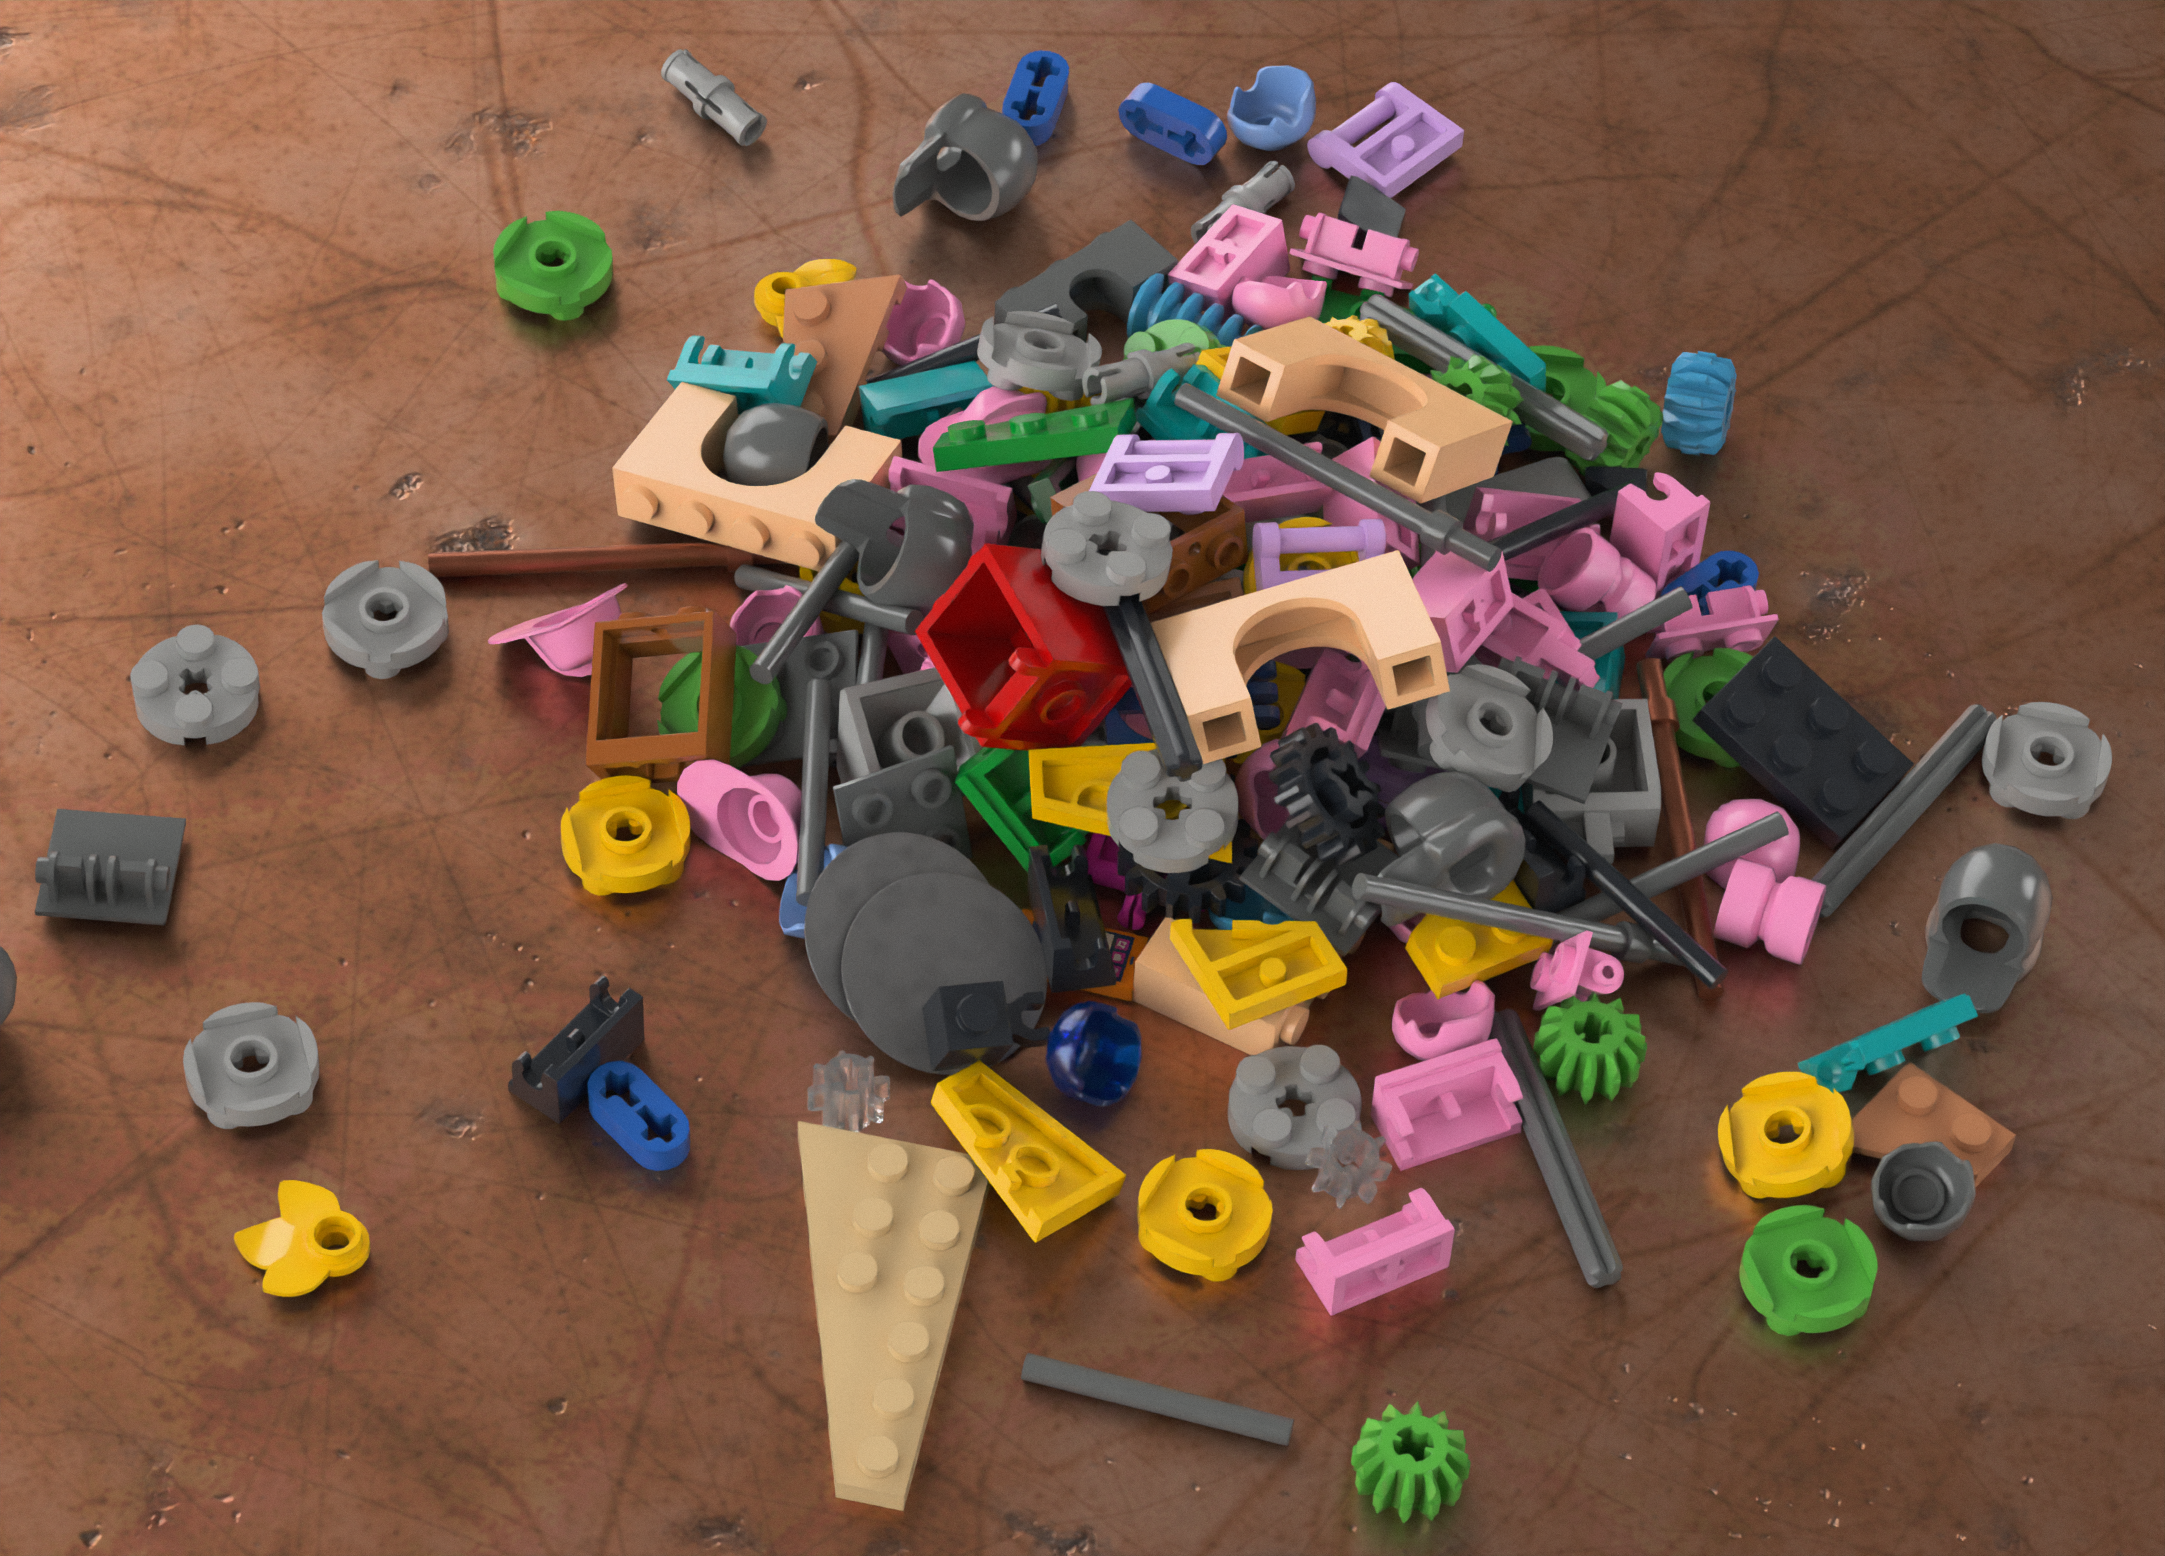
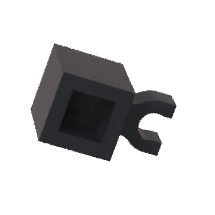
[922,981,1051,1071]

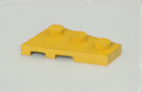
[1029,743,1232,864]
[930,1060,1126,1243]

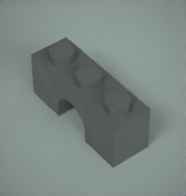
[994,220,1178,343]

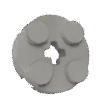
[977,311,1102,401]
[1041,491,1173,606]
[322,560,449,679]
[130,625,260,745]
[1426,664,1553,792]
[1982,702,2112,819]
[1107,749,1238,873]
[183,1002,319,1129]
[1228,1045,1362,1170]

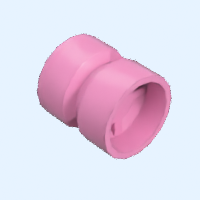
[1538,527,1656,618]
[1714,858,1826,965]

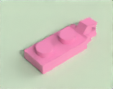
[1476,592,1600,691]

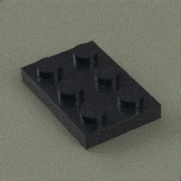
[1692,636,1914,850]

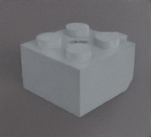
[1522,699,1661,878]

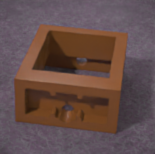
[1050,473,1248,614]
[586,606,737,784]

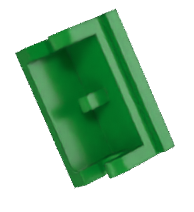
[955,747,1089,873]

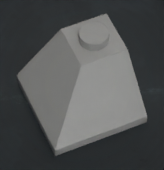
[837,667,984,797]

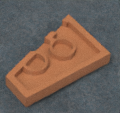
[783,274,907,448]

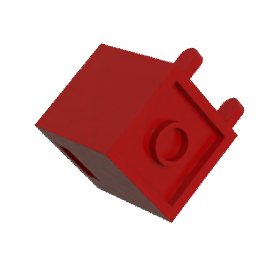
[915,543,1132,751]

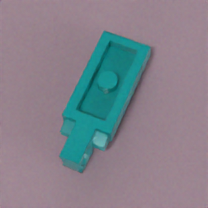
[1409,273,1546,393]
[1797,993,1978,1094]

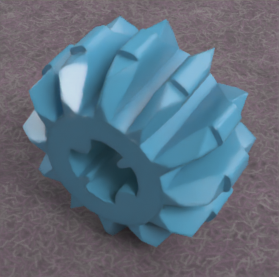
[1661,351,1737,456]

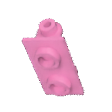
[1289,212,1419,297]
[1645,585,1779,663]
[1530,930,1624,1011]

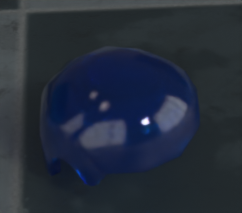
[1045,1001,1142,1107]

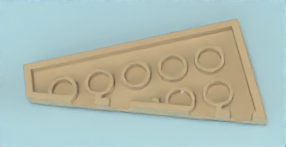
[798,1121,991,1511]

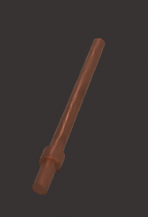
[428,542,787,577]
[1636,658,1724,1000]

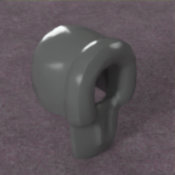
[893,93,1038,221]
[723,403,829,486]
[815,479,974,620]
[1378,771,1525,927]
[1922,843,2053,1013]

